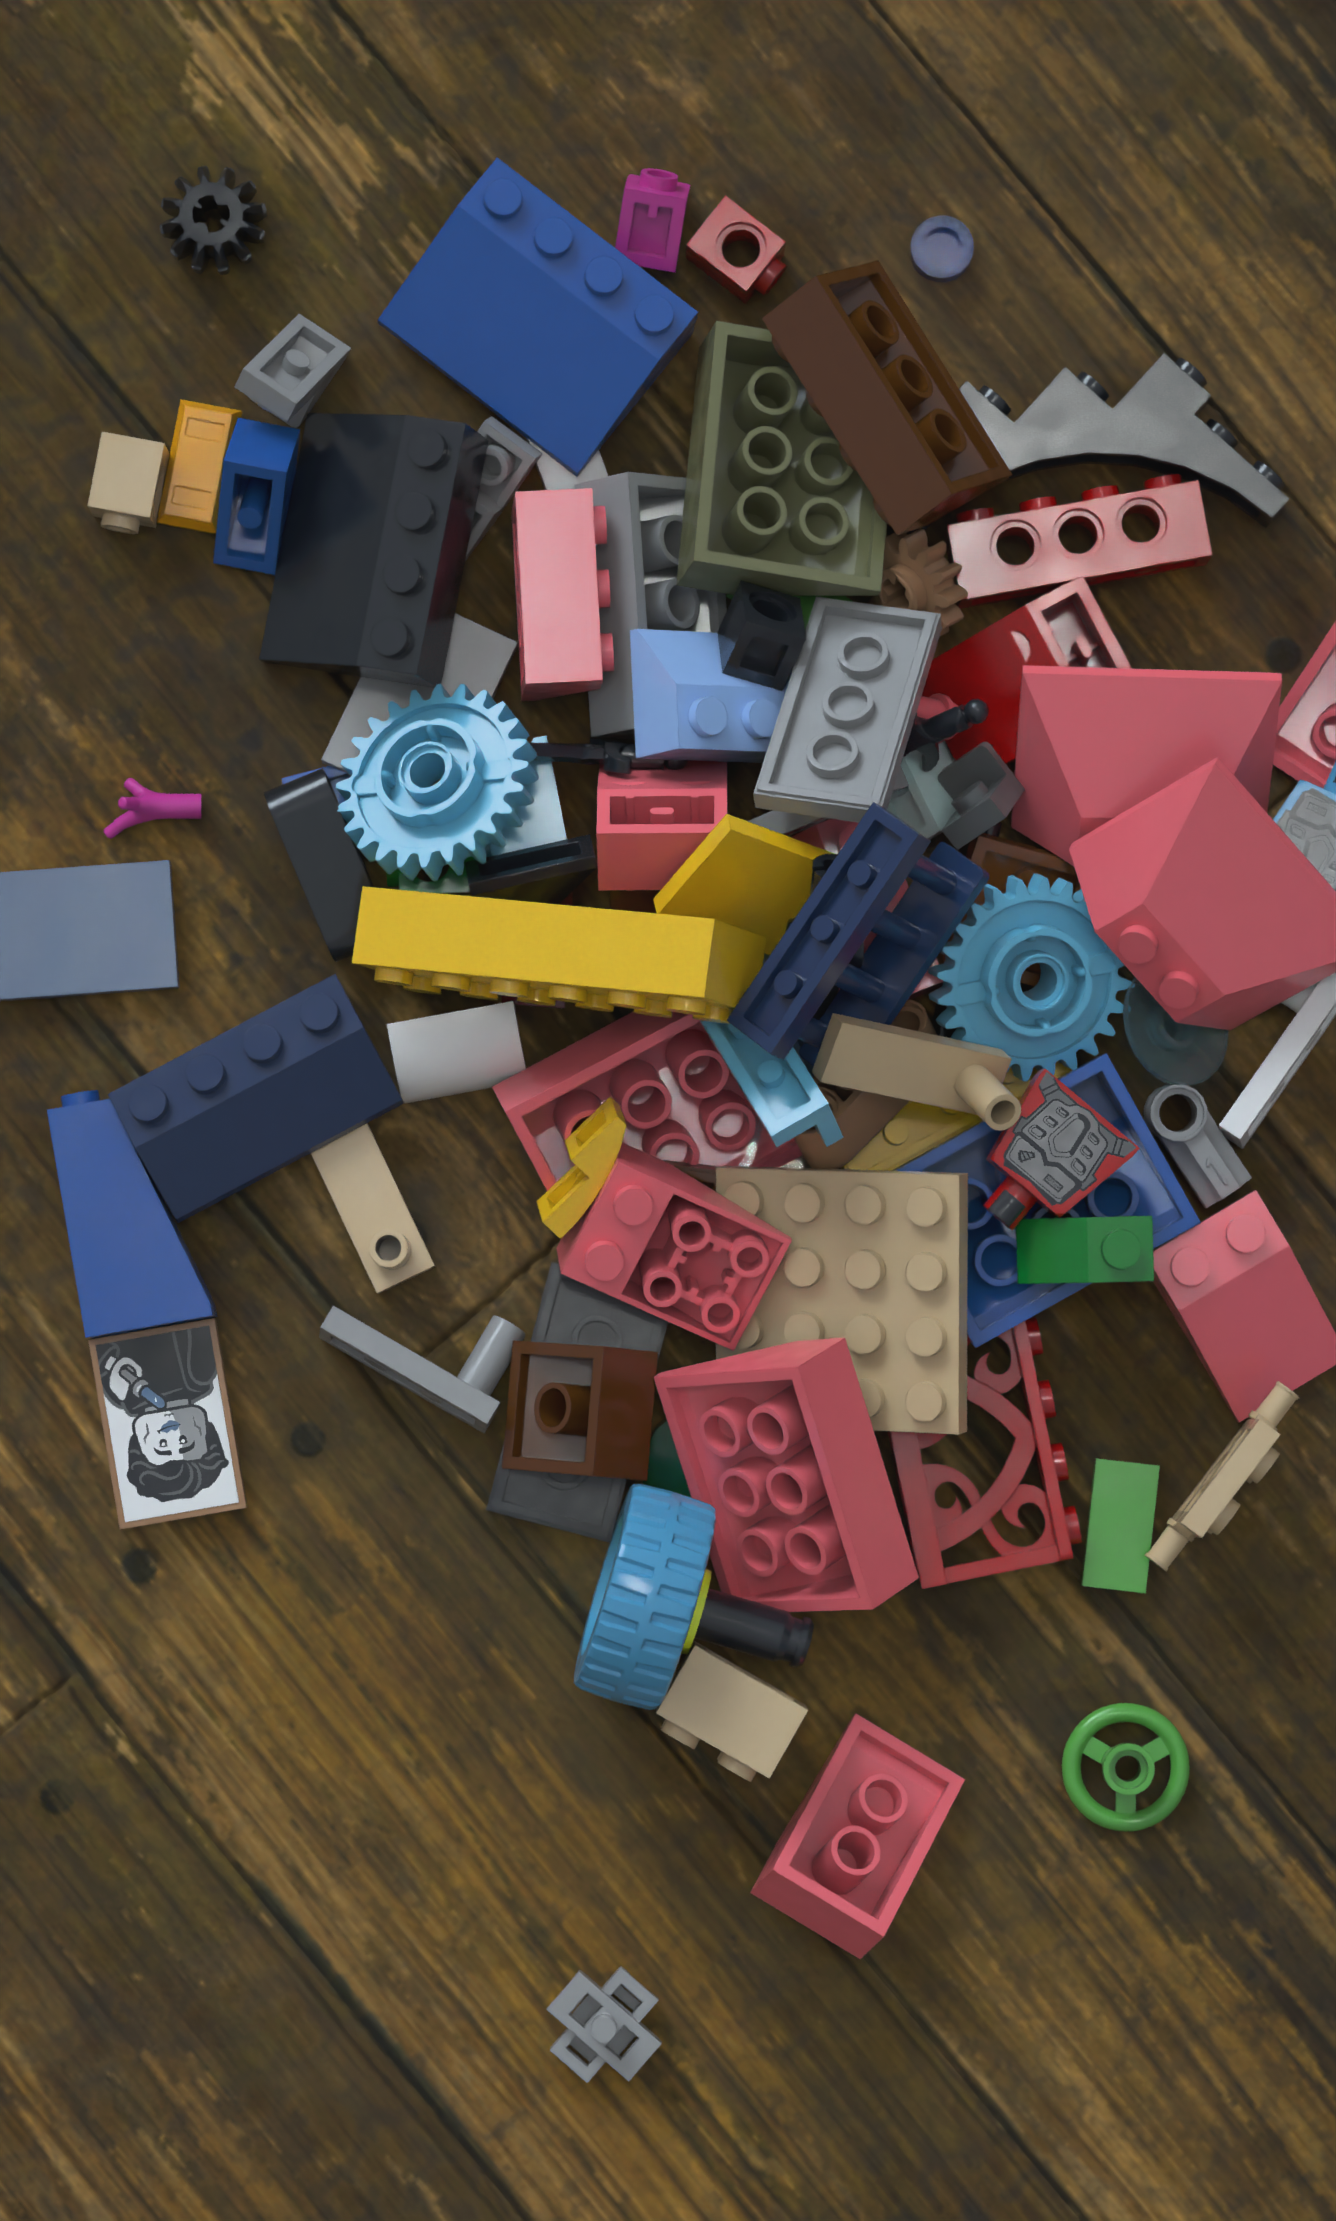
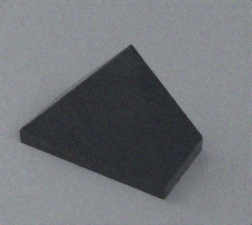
[465,834,597,904]

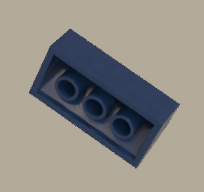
[108,974,404,1223]

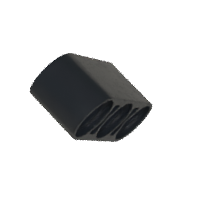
[264,768,374,962]

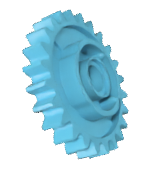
[336,684,539,881]
[928,873,1133,1081]

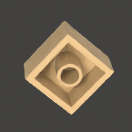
[656,1641,808,1782]

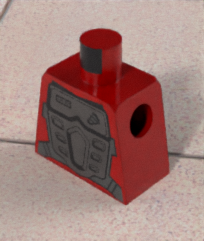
[983,1068,1140,1231]

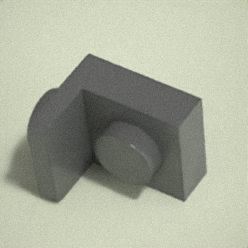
[938,742,1025,850]

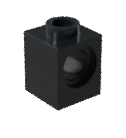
[717,580,806,691]

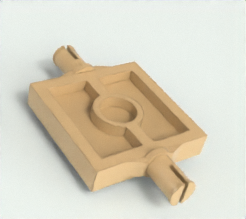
[1145,1381,1299,1572]

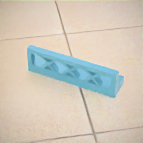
[699,1020,844,1147]

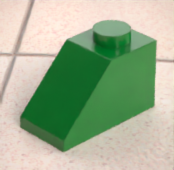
[1015,1216,1154,1284]

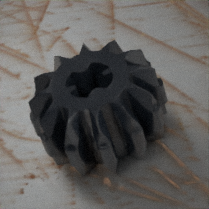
[160,166,267,275]

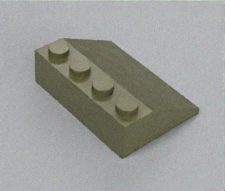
[676,321,887,596]

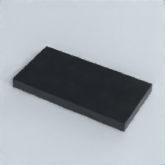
[486,1262,668,1542]

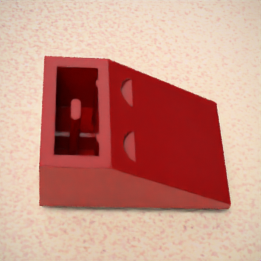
[922,575,1132,766]

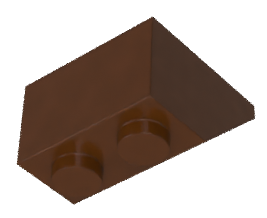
[502,1340,658,1481]

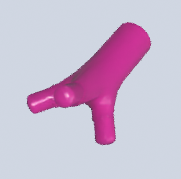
[104,778,201,839]

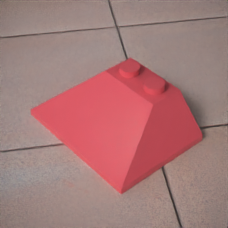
[1011,665,1282,866]
[1069,757,1336,1030]

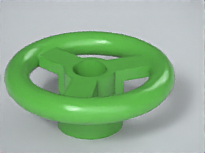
[1062,1703,1190,1832]

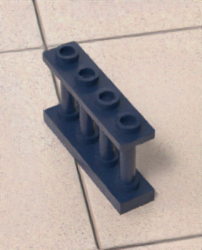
[727,802,989,1088]

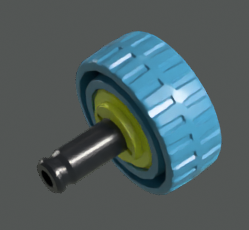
[574,1484,814,1710]

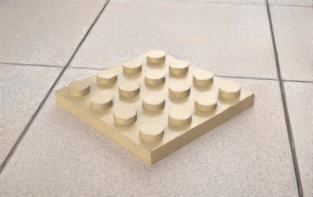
[716,1166,968,1435]

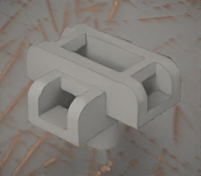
[546,1966,662,2083]

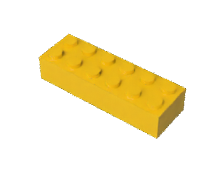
[352,886,767,1024]

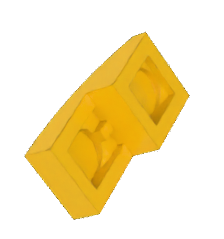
[536,1096,626,1239]

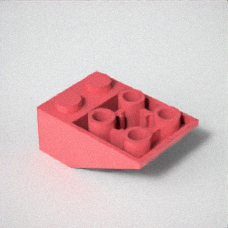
[596,760,728,891]
[556,1142,792,1351]

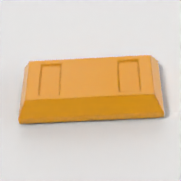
[157,399,243,534]

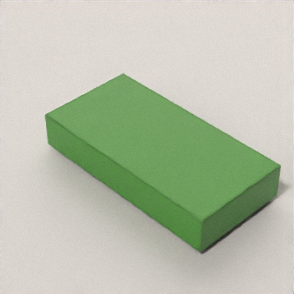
[1080,1458,1160,1593]

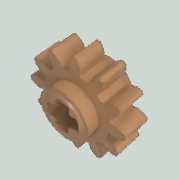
[867,528,968,636]

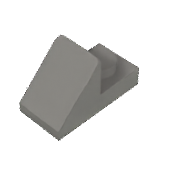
[234,314,351,428]

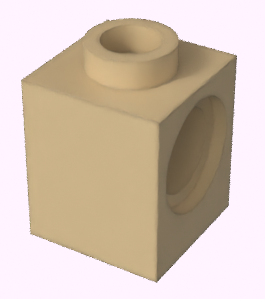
[87,431,170,534]

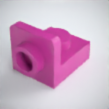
[615,168,690,272]

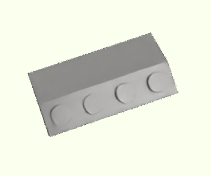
[575,472,727,740]

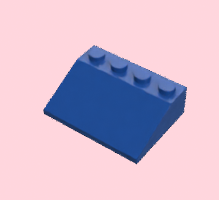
[377,157,698,476]
[893,1053,1201,1348]

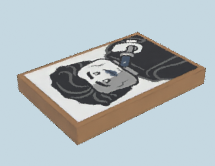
[88,1318,248,1530]

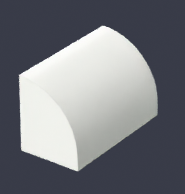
[387,1001,526,1104]

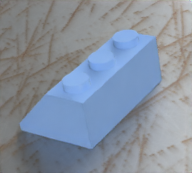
[630,629,794,763]

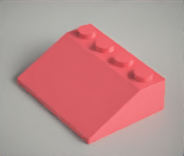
[492,1012,802,1191]
[653,1337,919,1612]

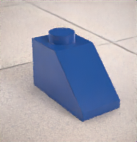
[213,418,300,575]

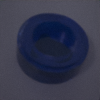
[910,215,974,282]

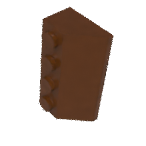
[762,260,1013,535]

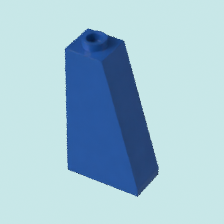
[47,1090,218,1339]

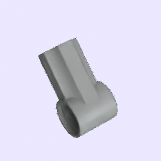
[1144,1085,1252,1208]

